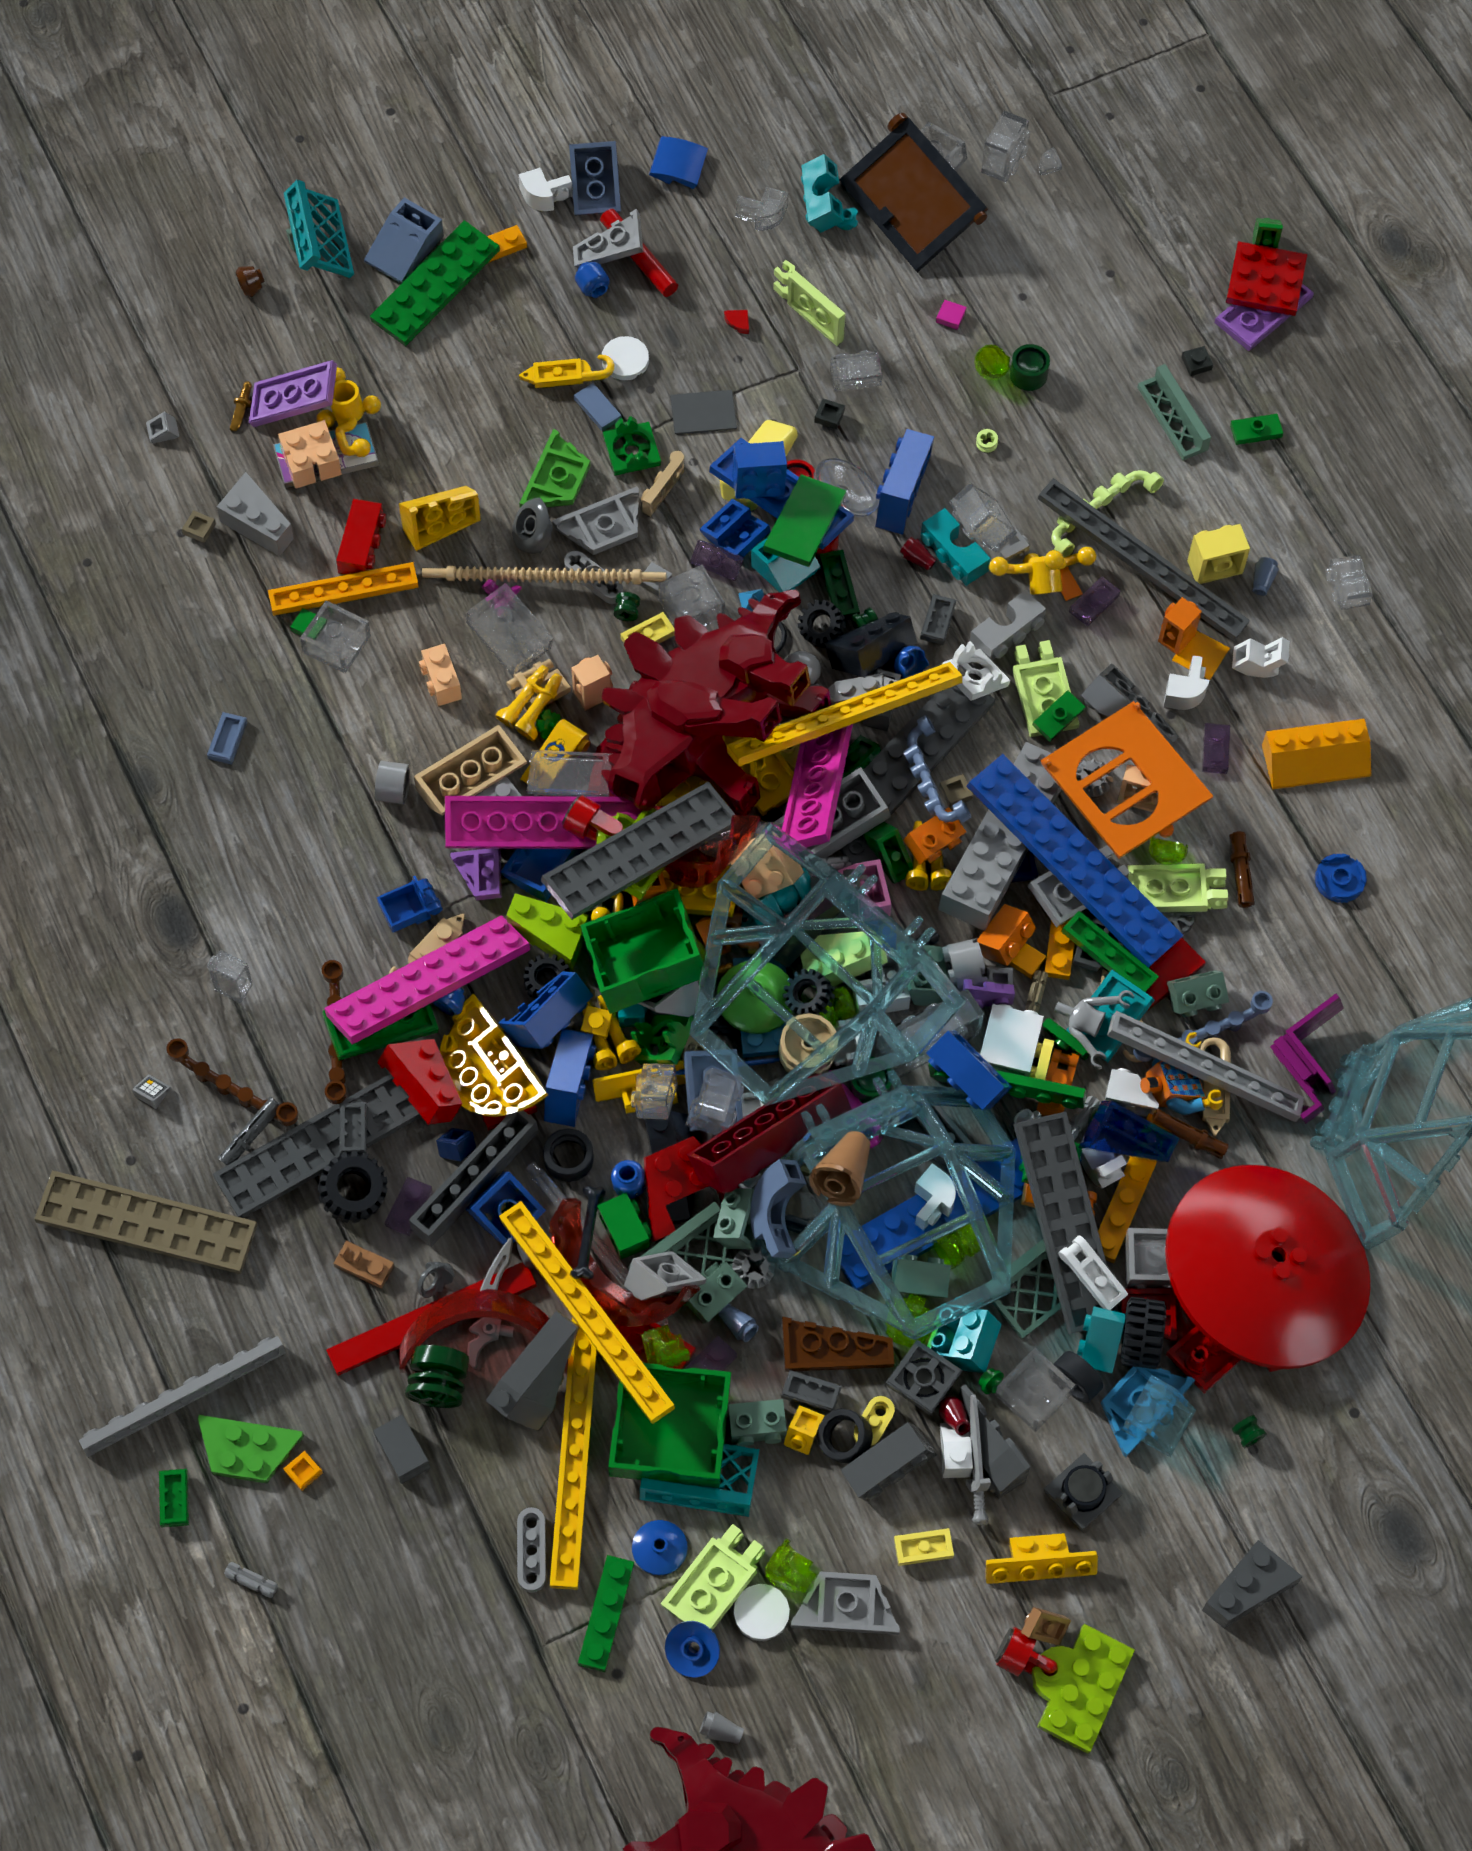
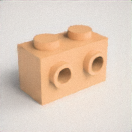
[419,643,462,706]
[571,655,613,711]

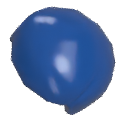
[894,646,929,680]

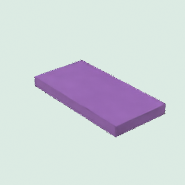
[1214,284,1314,351]
[249,360,337,427]

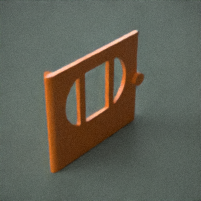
[1040,701,1213,859]

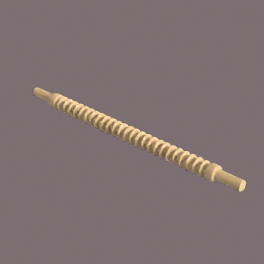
[422,566,667,585]

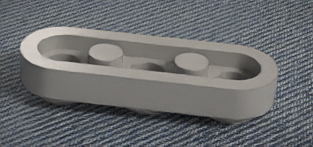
[517,1507,546,1593]

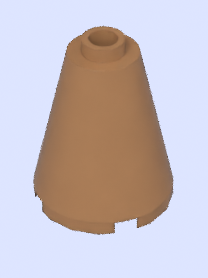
[809,1131,870,1206]

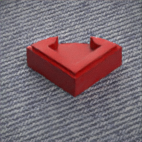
[724,310,749,334]

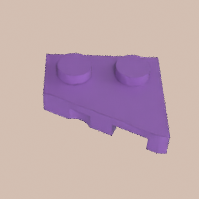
[450,849,502,901]
[960,979,1015,1010]

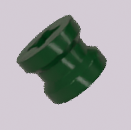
[614,592,640,622]
[851,607,878,629]
[1232,1415,1267,1449]

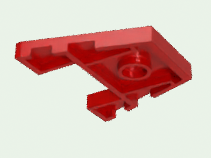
[644,1136,739,1242]

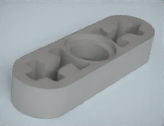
[564,551,623,604]

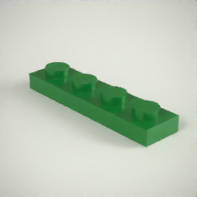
[1061,911,1159,993]
[578,1555,634,1672]

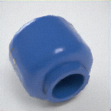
[575,262,610,298]
[611,1160,646,1199]

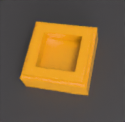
[1010,943,1046,979]
[283,1451,323,1491]

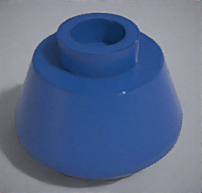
[433,987,465,1016]

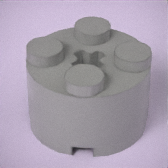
[942,938,988,996]

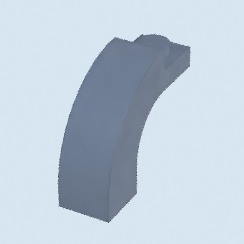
[750,1159,806,1258]

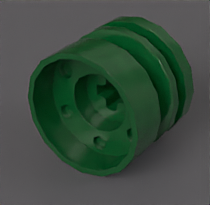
[405,1345,470,1408]

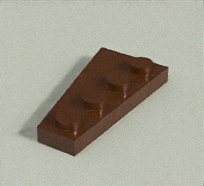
[782,1316,894,1372]

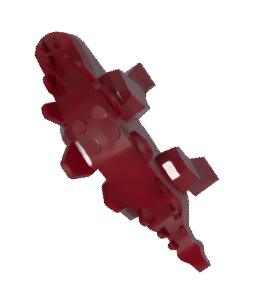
[601,590,832,819]
[622,1727,876,1851]

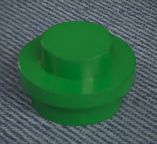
[979,1368,1004,1394]

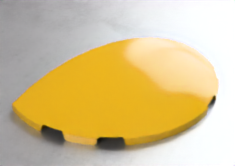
[440,994,548,1116]

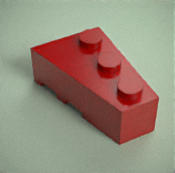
[377,1039,462,1125]

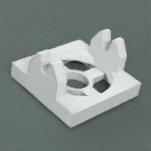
[942,641,1010,701]

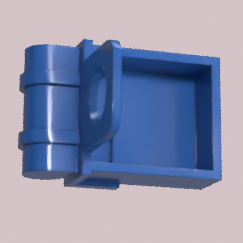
[377,876,443,933]

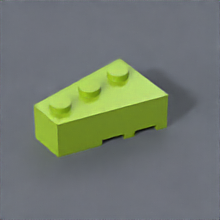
[506,893,589,972]

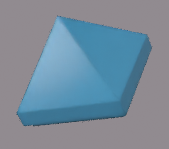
[738,589,764,612]

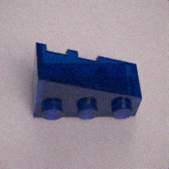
[1078,1100,1180,1162]

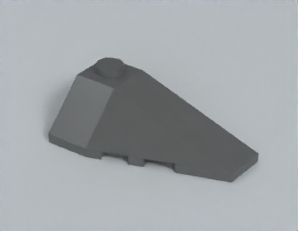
[1081,663,1179,745]
[486,1310,579,1431]
[959,1384,1030,1499]

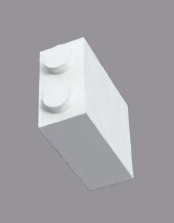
[980,1004,1044,1077]

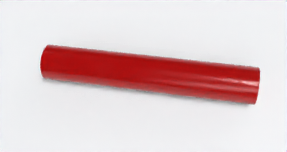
[600,209,678,297]

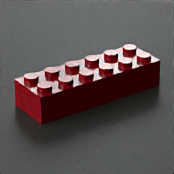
[687,1072,852,1194]

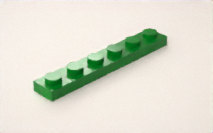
[928,1063,1086,1109]

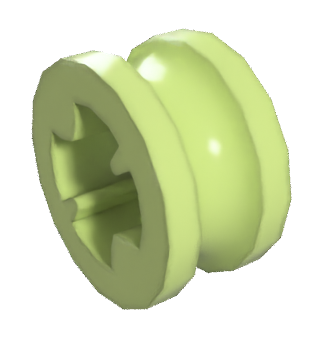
[976,429,998,453]

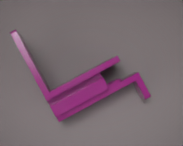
[1270,993,1344,1124]

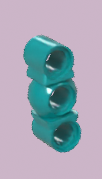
[747,868,811,928]

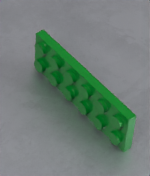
[370,220,500,347]

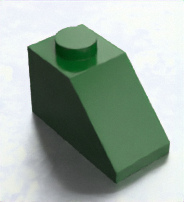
[1253,218,1283,249]
[863,822,913,884]

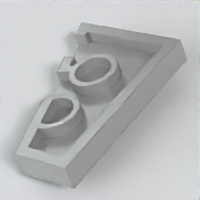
[573,209,643,270]

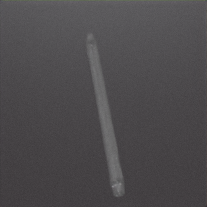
[526,1162,669,1327]

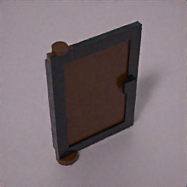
[839,113,988,273]

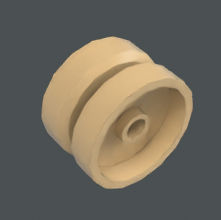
[778,1013,838,1079]

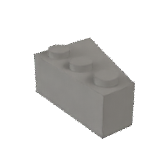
[217,472,294,557]

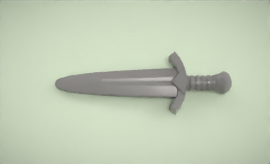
[966,1394,991,1525]

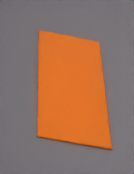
[1060,566,1083,601]

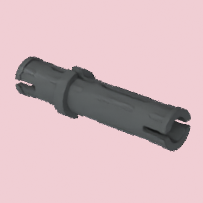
[218,1096,280,1165]

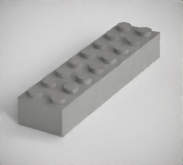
[938,742,1062,931]

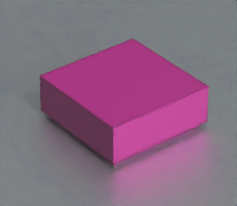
[936,300,967,330]

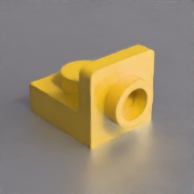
[784,1405,825,1455]

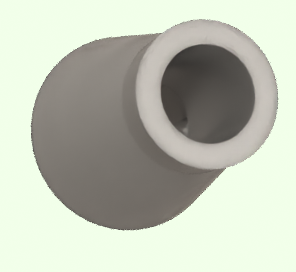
[699,1711,744,1745]

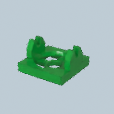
[603,416,661,476]
[631,1015,696,1065]

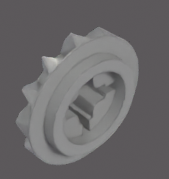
[1076,758,1113,797]
[732,1246,775,1289]

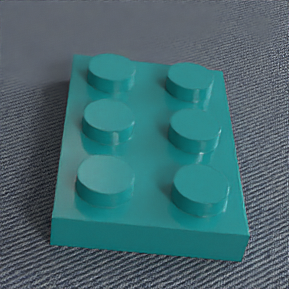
[1066,970,1155,1063]

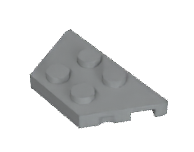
[552,486,639,555]
[791,1571,900,1635]

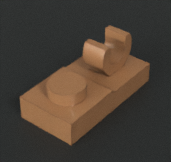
[333,1241,394,1289]
[1021,1607,1071,1645]

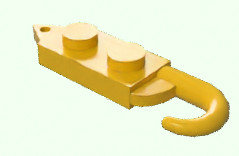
[519,355,615,388]

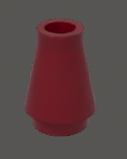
[900,537,937,571]
[939,1397,970,1435]

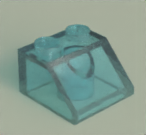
[1122,1375,1196,1457]

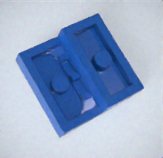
[649,136,708,189]
[700,498,771,562]

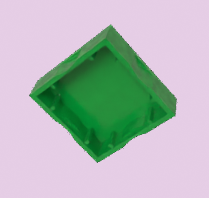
[580,888,709,1014]
[608,1363,731,1488]

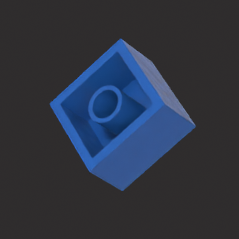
[732,441,787,499]

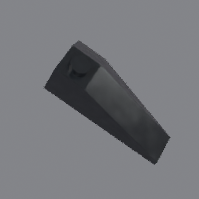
[758,877,858,968]
[645,1111,702,1223]

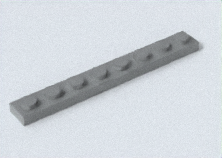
[1107,1010,1304,1122]
[79,1336,285,1457]

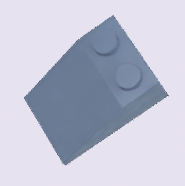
[569,141,621,215]

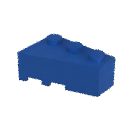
[498,971,593,1049]
[544,1029,597,1127]

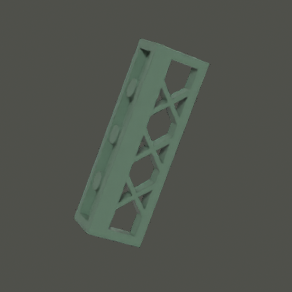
[1137,364,1211,460]

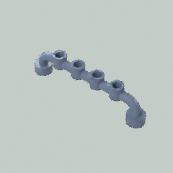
[903,715,972,823]
[1133,991,1273,1062]

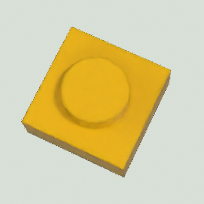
[581,1005,614,1038]

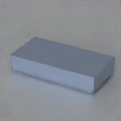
[574,383,622,432]
[207,712,247,765]

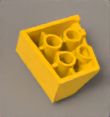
[399,486,481,551]

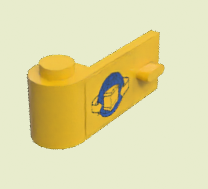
[520,719,591,795]

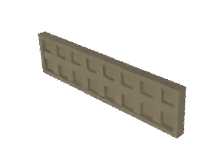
[34,1170,257,1274]

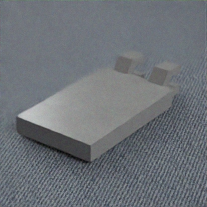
[1028,845,1130,928]

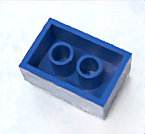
[926,1030,1012,1110]

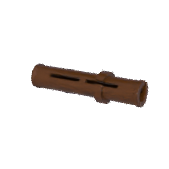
[1229,831,1255,908]
[1150,1109,1229,1159]

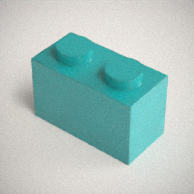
[1077,1306,1125,1373]

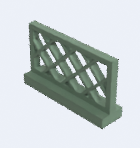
[627,1201,748,1319]
[979,1239,1061,1340]

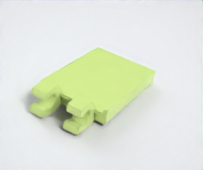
[773,260,845,346]
[1012,640,1080,737]
[1127,864,1228,912]
[661,1524,766,1631]

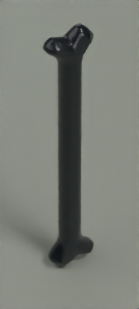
[570,1186,606,1280]

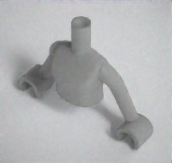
[1054,990,1134,1070]

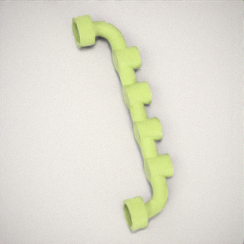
[1051,470,1164,557]

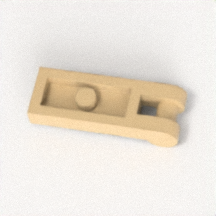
[641,451,684,517]

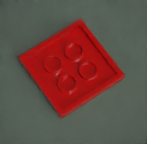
[1226,241,1307,316]

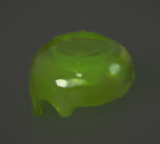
[974,345,1010,380]
[1149,837,1188,865]

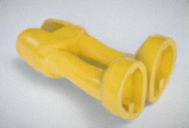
[495,665,562,741]
[905,821,953,891]
[582,995,641,1070]

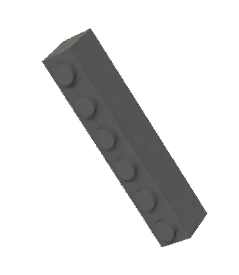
[409,1110,538,1247]

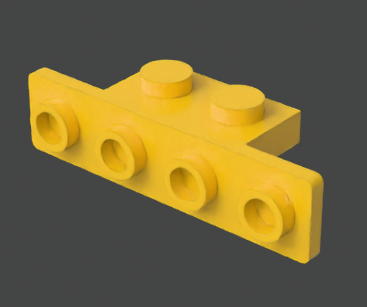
[592,1060,686,1114]
[986,1533,1098,1584]

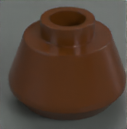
[235,266,265,297]

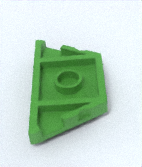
[519,429,591,507]
[198,1415,304,1483]

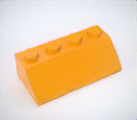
[1262,719,1371,789]

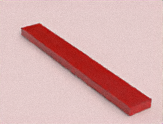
[326,1262,537,1376]

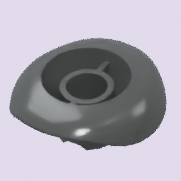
[512,498,553,554]

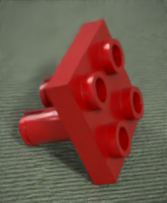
[1166,1326,1241,1394]

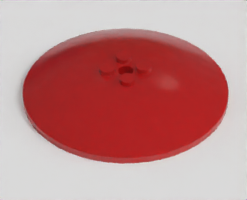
[1165,1165,1370,1369]

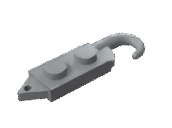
[811,673,897,705]

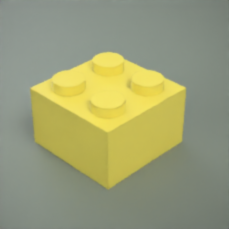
[1187,524,1250,584]

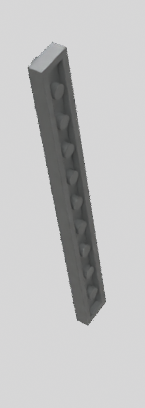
[1038,478,1250,641]

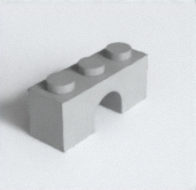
[970,590,1046,661]

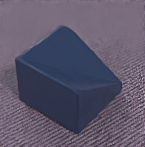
[436,1128,476,1161]

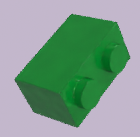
[597,1193,652,1260]

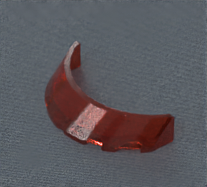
[653,806,760,888]
[549,1198,701,1327]
[399,1289,550,1373]

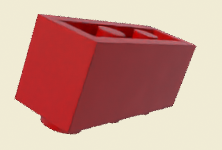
[336,499,386,575]

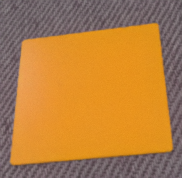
[1172,631,1230,680]

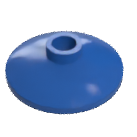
[632,1520,688,1576]
[665,1621,720,1677]

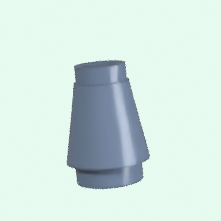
[1252,557,1279,596]
[719,1304,759,1342]

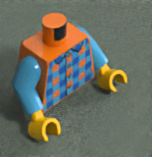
[1140,1032,1223,1115]

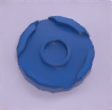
[1315,854,1367,903]

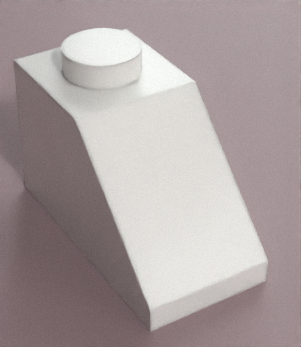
[1104,1068,1159,1117]
[940,1423,973,1478]

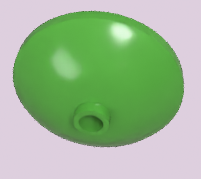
[717,960,792,1034]

